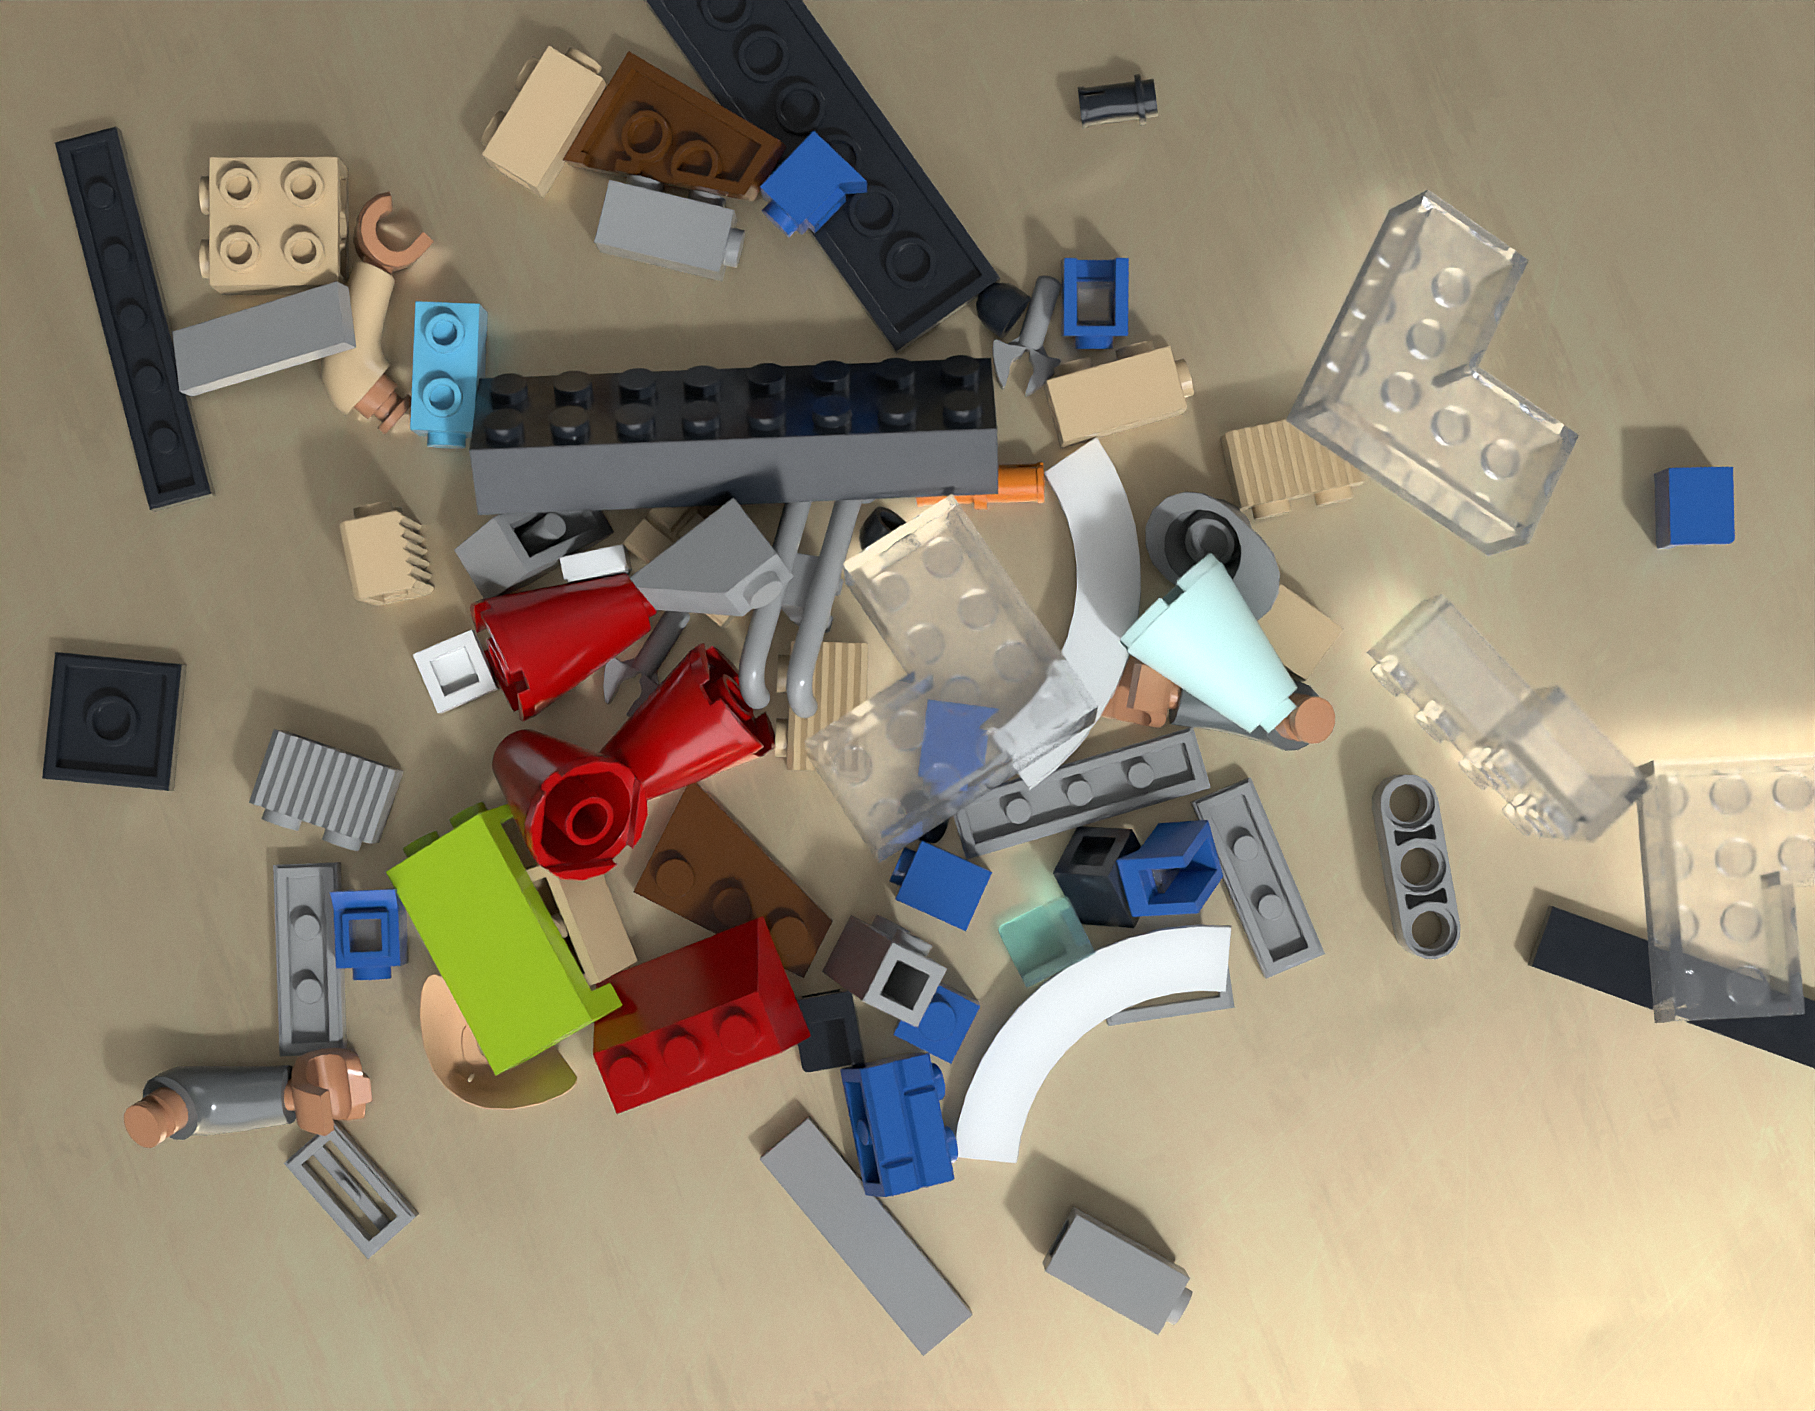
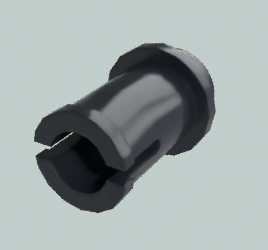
[1078,74,1158,128]

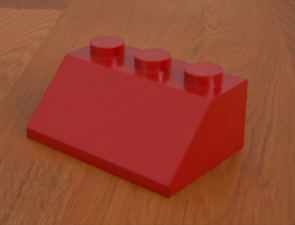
[593,916,811,1114]

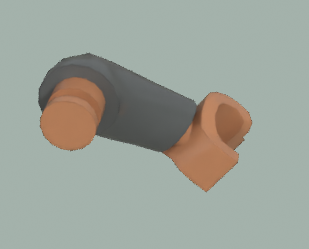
[1101,654,1335,751]
[124,1048,373,1148]

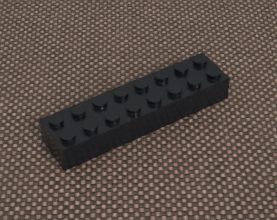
[469,355,998,515]

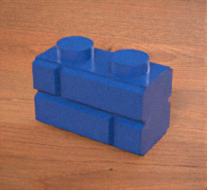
[840,1053,958,1197]

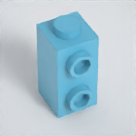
[410,301,488,449]

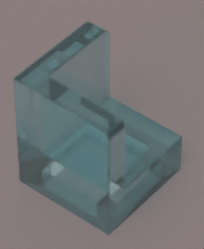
[998,894,1096,988]

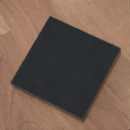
[42,652,187,791]

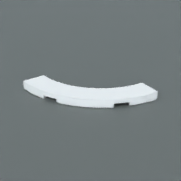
[993,437,1141,790]
[956,924,1232,1163]

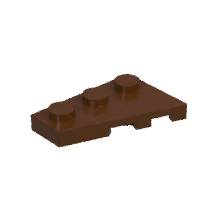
[563,51,787,202]
[633,782,833,978]

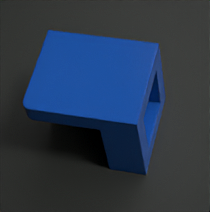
[1654,467,1735,549]

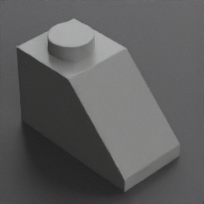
[630,498,794,617]
[454,510,614,598]

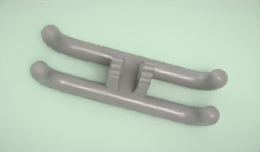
[738,499,875,718]

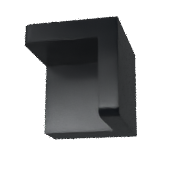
[1053,826,1141,928]
[795,988,866,1073]

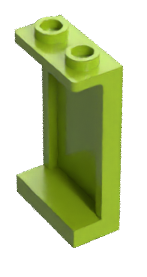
[386,802,623,1075]

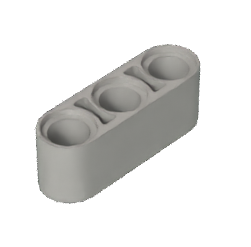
[1372,775,1460,959]

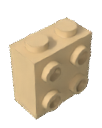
[199,157,349,295]

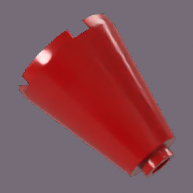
[470,573,657,722]
[598,643,776,801]
[492,729,648,881]

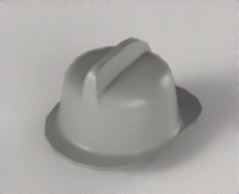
[1145,491,1280,621]

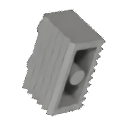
[249,729,403,851]

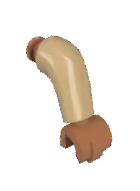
[321,191,434,434]

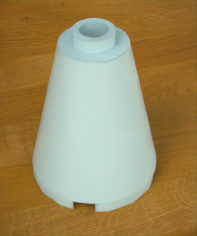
[1120,553,1297,733]

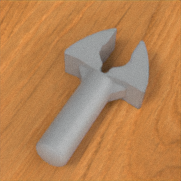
[992,275,1061,397]
[603,611,690,717]

